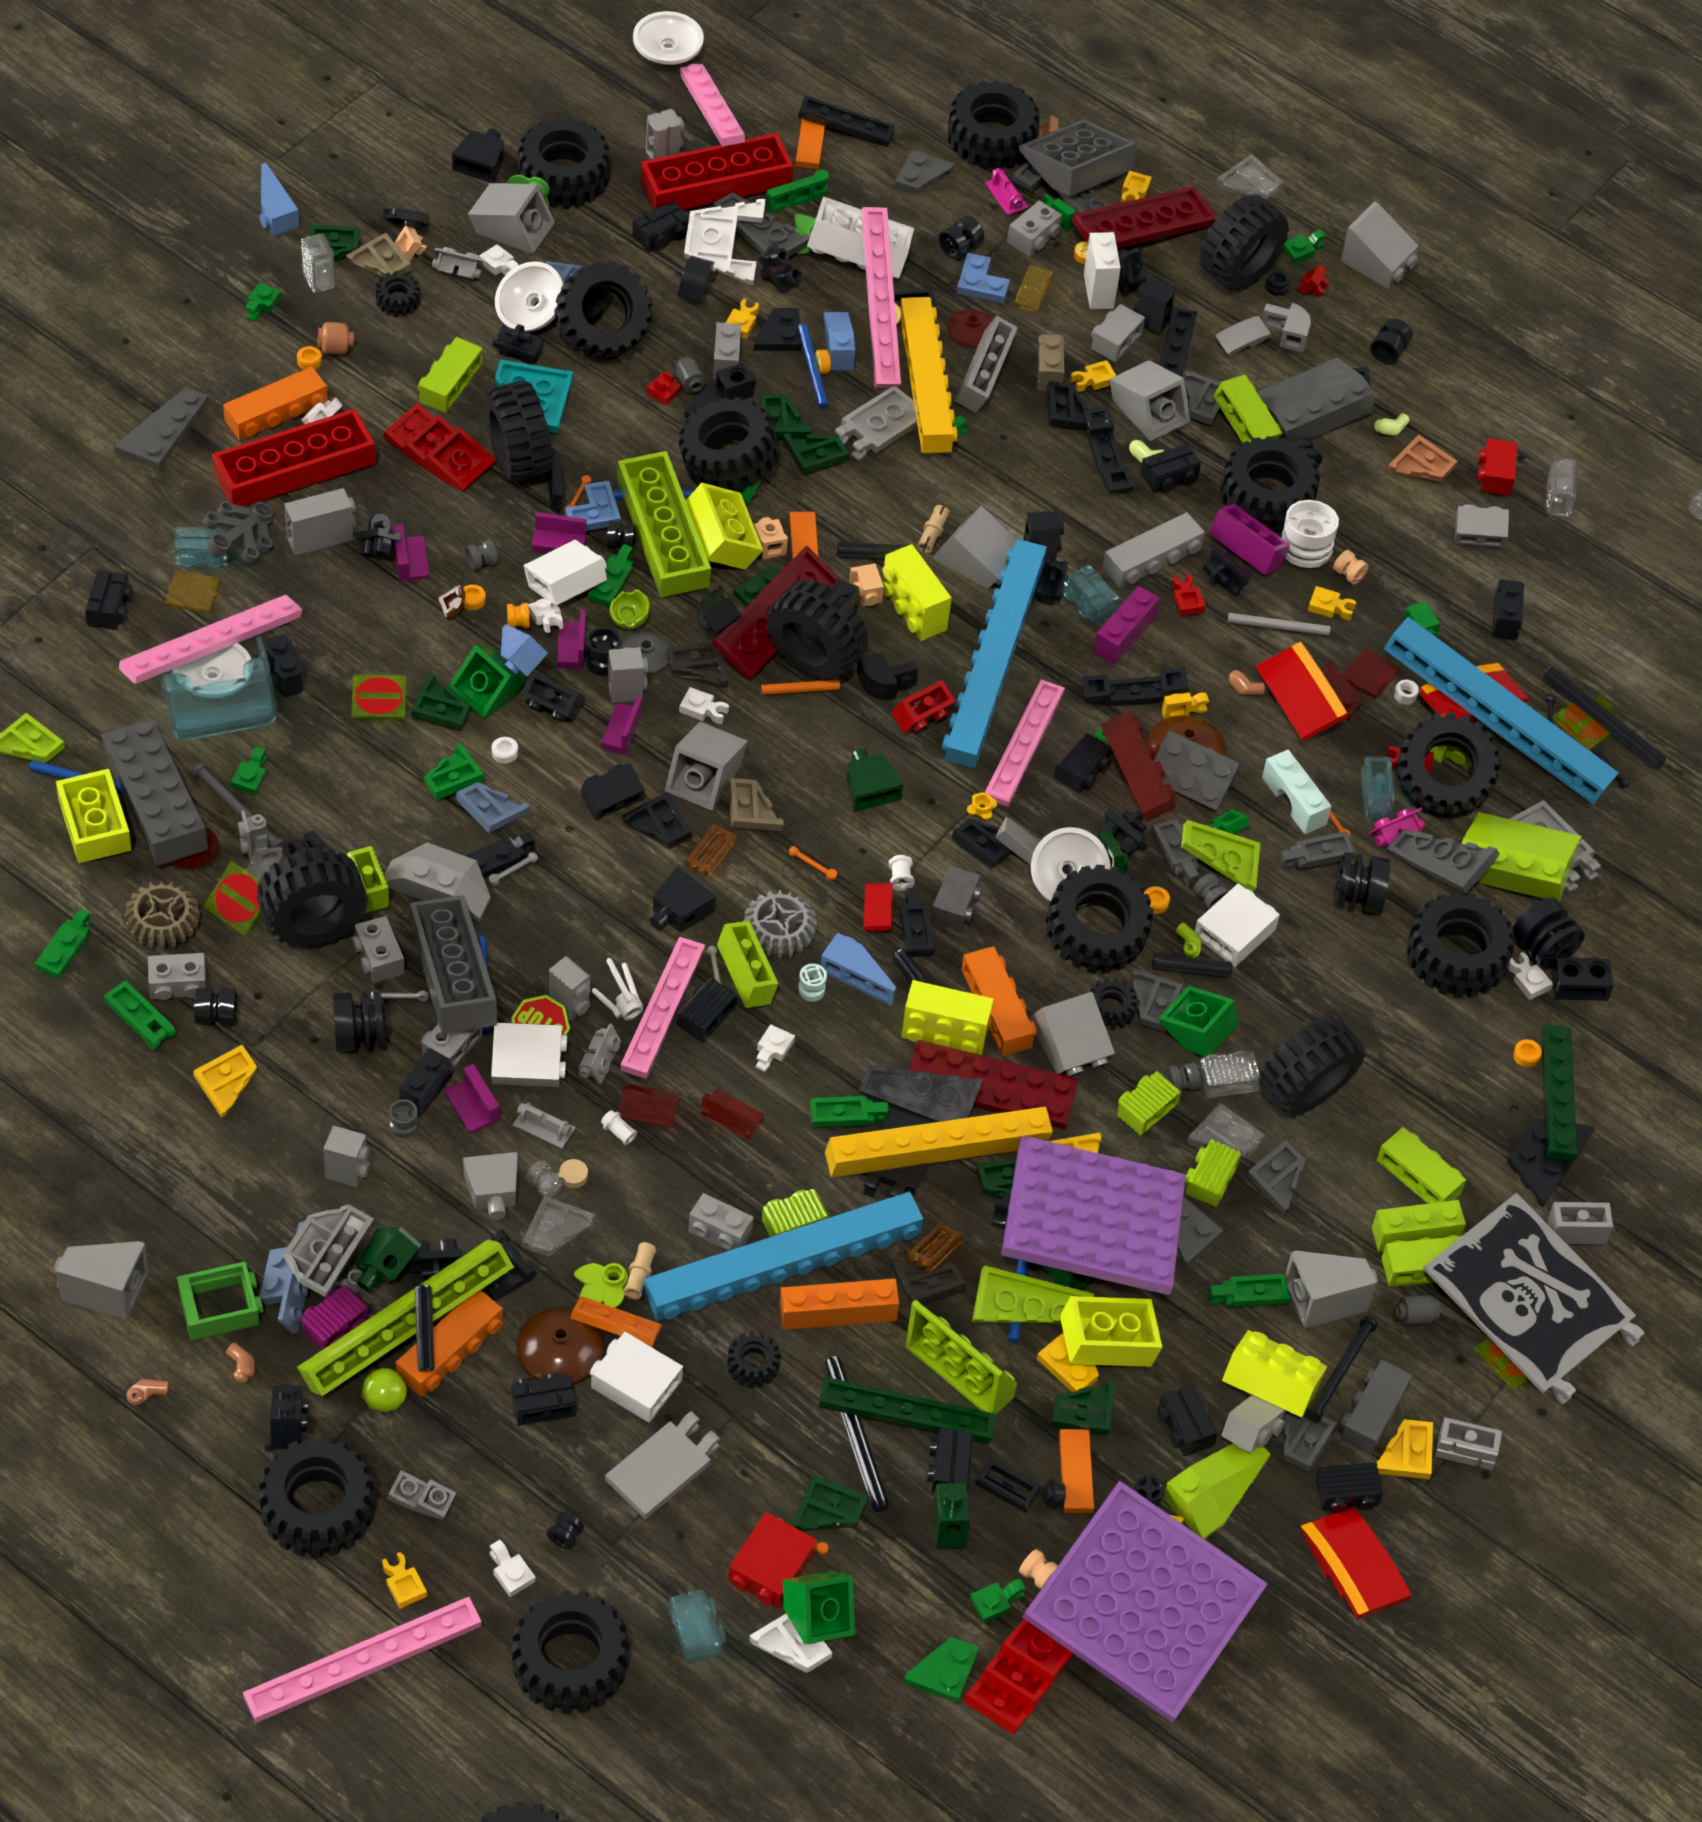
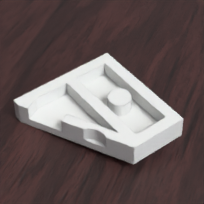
[749,1614,832,1673]

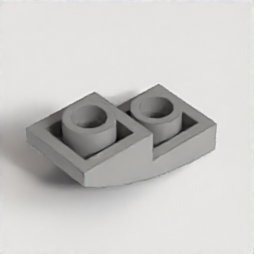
[1215,316,1271,357]
[386,1470,456,1519]

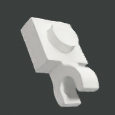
[479,244,519,276]
[302,397,342,424]
[755,1025,795,1072]
[489,1540,536,1597]

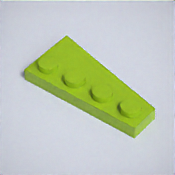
[972,1266,1094,1324]

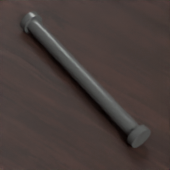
[191,762,286,854]

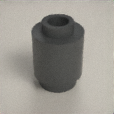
[674,357,706,393]
[1395,1295,1440,1325]

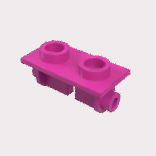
[985,168,1029,216]
[1367,807,1425,847]

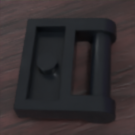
[462,1230,537,1301]

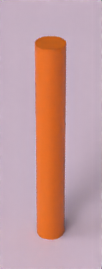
[761,680,840,695]

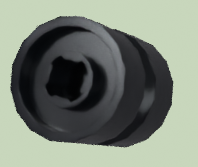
[939,215,985,259]
[1370,318,1413,365]
[586,627,621,676]
[194,988,237,1025]

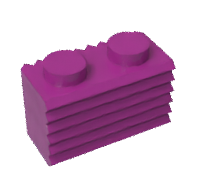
[301,1285,369,1350]

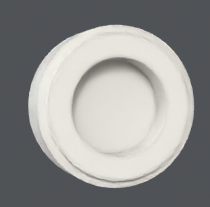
[492,737,518,764]

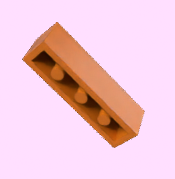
[223,367,328,441]
[961,946,1037,1056]
[779,1279,899,1330]
[396,1290,503,1398]

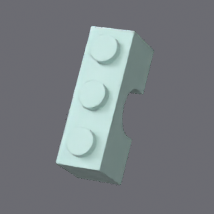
[1262,749,1332,834]

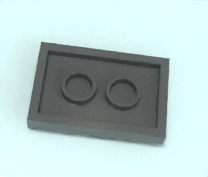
[1146,731,1241,812]

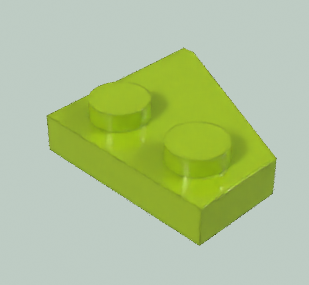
[0,713,65,763]

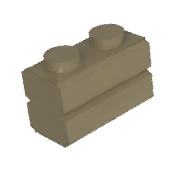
[1036,334,1064,391]

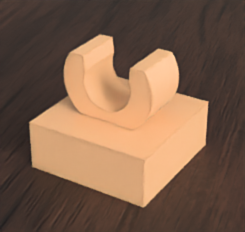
[394,225,427,261]

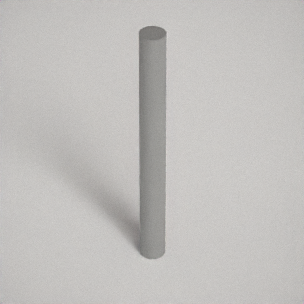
[1227,613,1330,636]

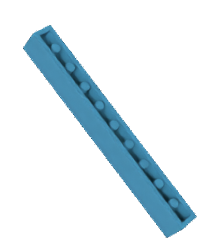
[942,539,1047,769]
[1384,617,1619,805]
[644,1192,923,1321]

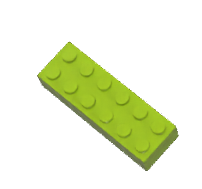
[617,451,711,598]

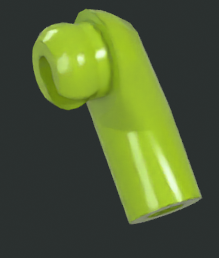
[1175,922,1202,957]

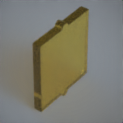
[164,570,220,613]

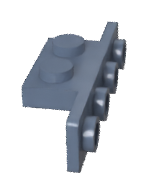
[260,1221,308,1334]

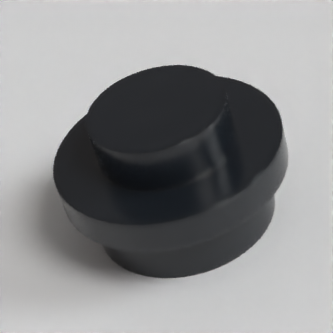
[1265,271,1290,294]
[1042,1479,1066,1509]

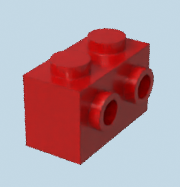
[1477,438,1517,496]
[891,680,956,734]

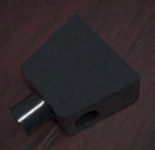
[452,128,504,183]
[650,867,716,932]

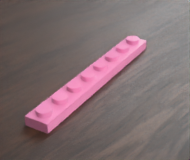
[861,207,901,388]
[119,595,302,684]
[243,1597,482,1723]

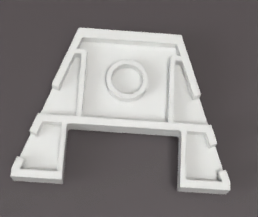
[684,199,765,285]

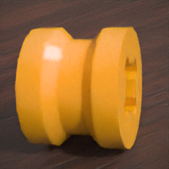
[507,603,530,629]

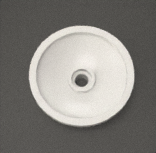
[633,11,704,65]
[495,262,564,332]
[172,643,252,698]
[1031,827,1110,907]

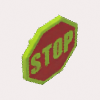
[511,995,570,1035]

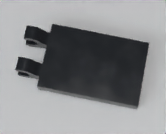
[862,1105,938,1197]

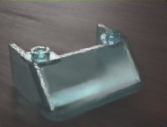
[158,636,277,741]

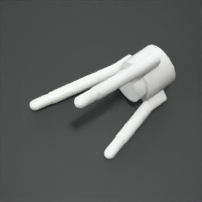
[592,958,643,1020]

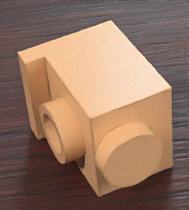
[754,517,788,560]
[849,564,884,607]

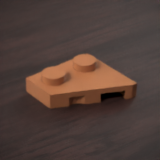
[1388,434,1458,483]

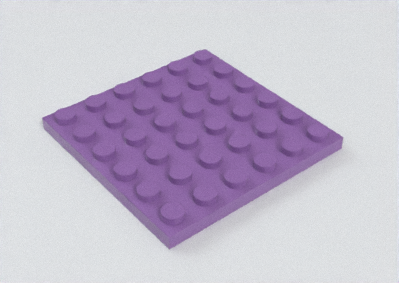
[1001,1137,1186,1295]
[1022,1481,1268,1723]

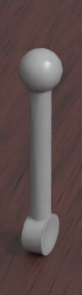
[489,852,538,886]
[707,945,721,983]
[370,990,429,1001]

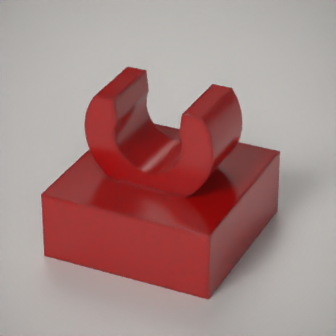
[1297,264,1330,298]
[646,371,682,406]

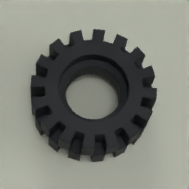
[375,271,420,317]
[1090,977,1138,1030]
[727,1331,781,1388]

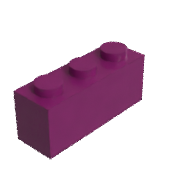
[1209,503,1290,575]
[1093,586,1160,665]

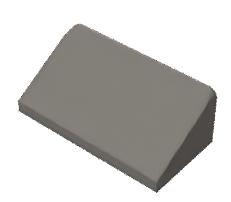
[995,817,1039,865]

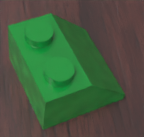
[448,645,527,718]
[1159,985,1239,1058]
[783,1571,855,1644]

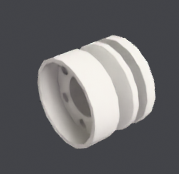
[1281,500,1339,568]

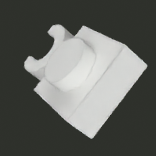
[528,599,563,633]
[679,687,729,724]
[1508,952,1553,1000]

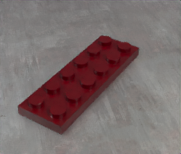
[1072,186,1217,248]
[711,545,842,680]
[909,1040,1079,1130]

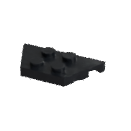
[1507,1118,1595,1208]

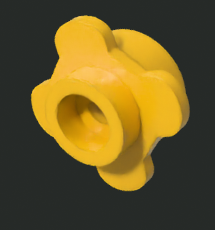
[967,793,997,820]

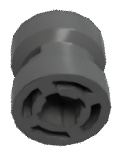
[465,539,498,571]
[1193,873,1229,909]
[1166,1062,1201,1091]
[389,1100,418,1138]

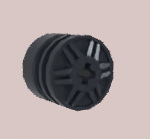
[1334,851,1390,914]
[1513,897,1586,970]
[332,990,387,1052]

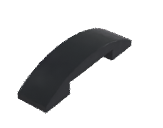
[1083,406,1135,493]
[1082,668,1189,706]

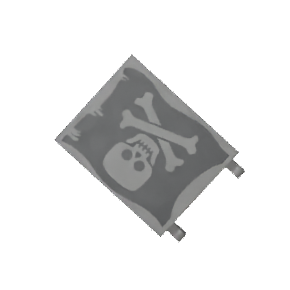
[1423,1193,1645,1404]

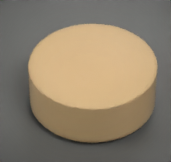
[559,1159,588,1189]

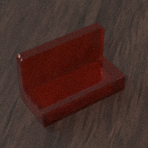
[619,1083,682,1128]
[701,1088,764,1140]

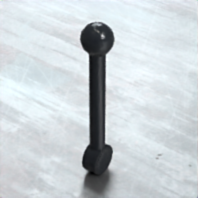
[1545,694,1555,724]
[1592,747,1629,788]

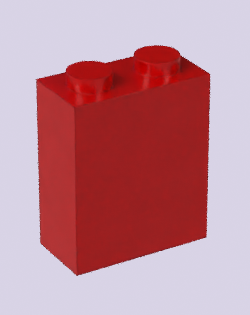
[728,1512,817,1609]

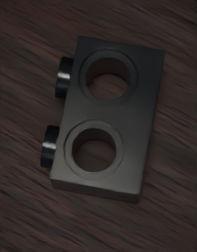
[1551,956,1614,1001]

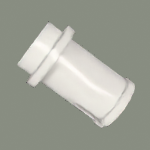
[601,1110,637,1145]

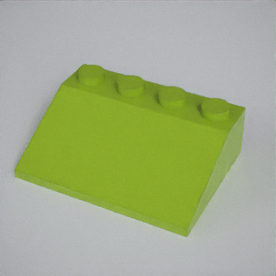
[1462,812,1582,902]
[905,1300,1017,1415]

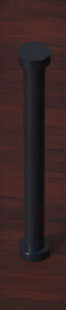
[1305,1316,1378,1423]

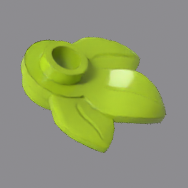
[574,1263,628,1308]

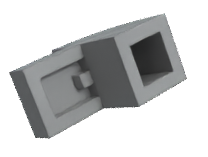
[1262,303,1311,353]

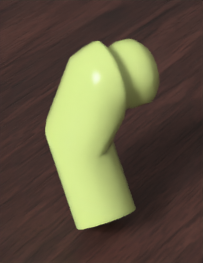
[1374,413,1410,436]
[1129,440,1164,463]

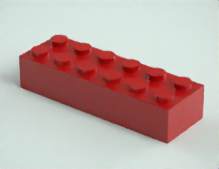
[640,133,793,210]
[213,409,376,506]

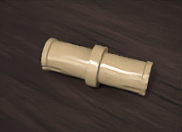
[917,505,950,554]
[623,1242,656,1299]

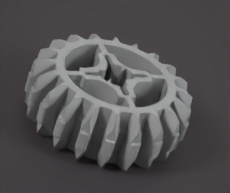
[743,890,817,960]

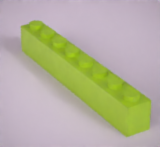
[297,1239,514,1396]

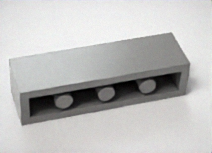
[955,316,1018,413]
[1102,512,1205,588]

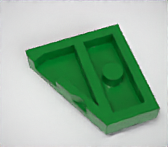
[424,743,484,801]
[903,1637,980,1704]

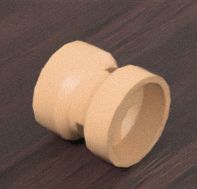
[1333,550,1369,585]
[1019,1549,1058,1589]

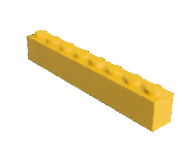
[900,297,957,453]
[825,1107,1053,1178]

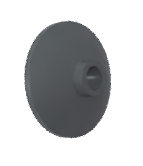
[621,632,672,675]

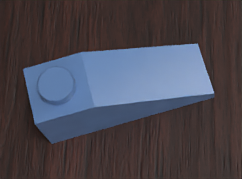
[259,163,299,236]
[823,312,855,371]
[501,624,548,676]
[821,932,896,1006]

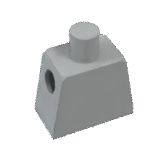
[463,1152,517,1220]

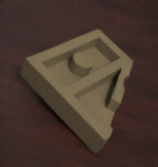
[346,233,412,278]
[728,778,784,831]

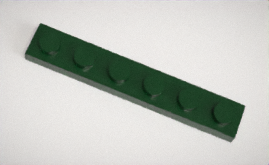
[1542,1024,1578,1162]
[818,1376,995,1444]

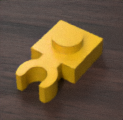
[1121,171,1152,203]
[726,298,759,339]
[1070,360,1116,392]
[1308,586,1356,620]
[1161,693,1209,719]
[382,1552,427,1609]

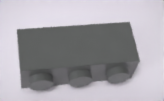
[1340,1359,1413,1455]

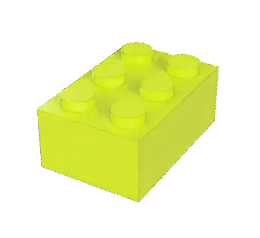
[686,483,763,570]
[882,544,952,641]
[56,769,132,863]
[901,980,994,1055]
[1060,1296,1163,1367]
[1222,1330,1328,1417]

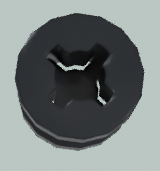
[1134,1475,1164,1507]
[546,1512,584,1549]

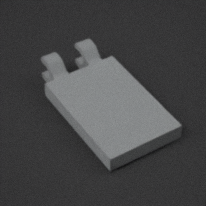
[835,385,918,461]
[1509,800,1601,892]
[605,1411,720,1520]

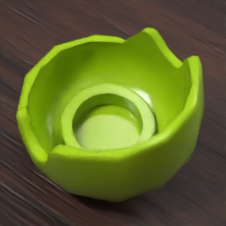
[609,589,650,630]
[361,1368,407,1413]

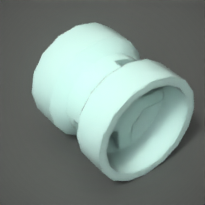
[798,964,827,1002]

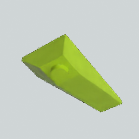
[1163,1443,1271,1539]

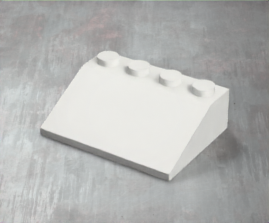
[807,196,914,278]

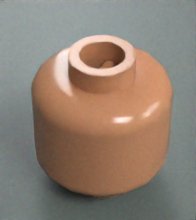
[317,322,354,355]

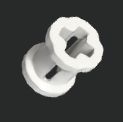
[888,855,915,891]

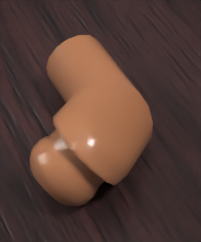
[1229,670,1265,695]
[226,1342,255,1383]
[126,1379,169,1405]

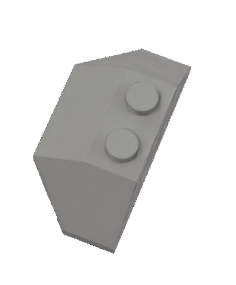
[384,842,491,921]
[283,1204,374,1297]

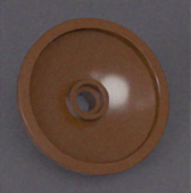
[1147,715,1226,763]
[517,1308,604,1385]

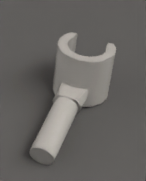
[332,1269,362,1293]

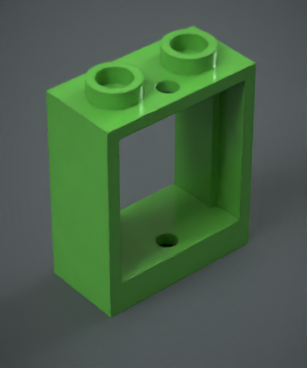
[176,1262,263,1341]

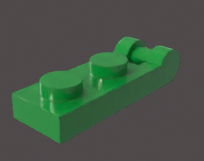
[766,170,829,214]
[104,980,176,1050]

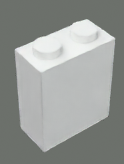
[1084,232,1120,309]
[523,540,607,606]
[1195,883,1280,967]
[491,1023,567,1087]
[590,1332,683,1423]

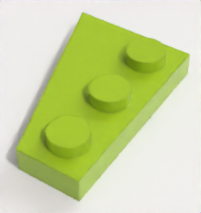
[1181,820,1260,892]

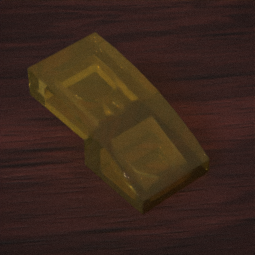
[1014,265,1053,313]

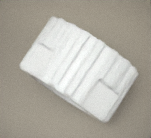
[1394,679,1419,705]

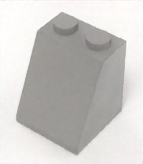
[468,183,555,254]
[1341,201,1418,289]
[1109,360,1191,441]
[932,506,1017,589]
[665,722,748,811]
[1028,992,1115,1076]
[54,1241,148,1320]
[1285,1251,1378,1329]

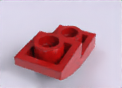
[864,883,893,932]

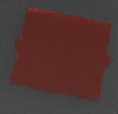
[1340,648,1400,699]

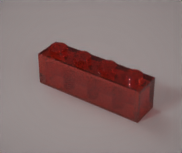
[1100,711,1176,822]

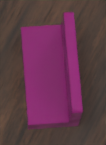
[532,512,587,553]
[393,524,430,581]
[557,610,586,669]
[601,696,643,755]
[445,1064,500,1134]

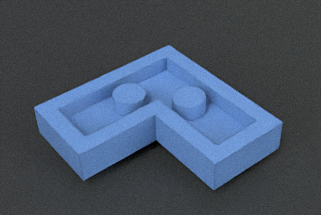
[957,253,1010,303]
[565,481,621,531]

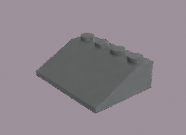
[1019,119,1136,196]
[1257,357,1375,444]

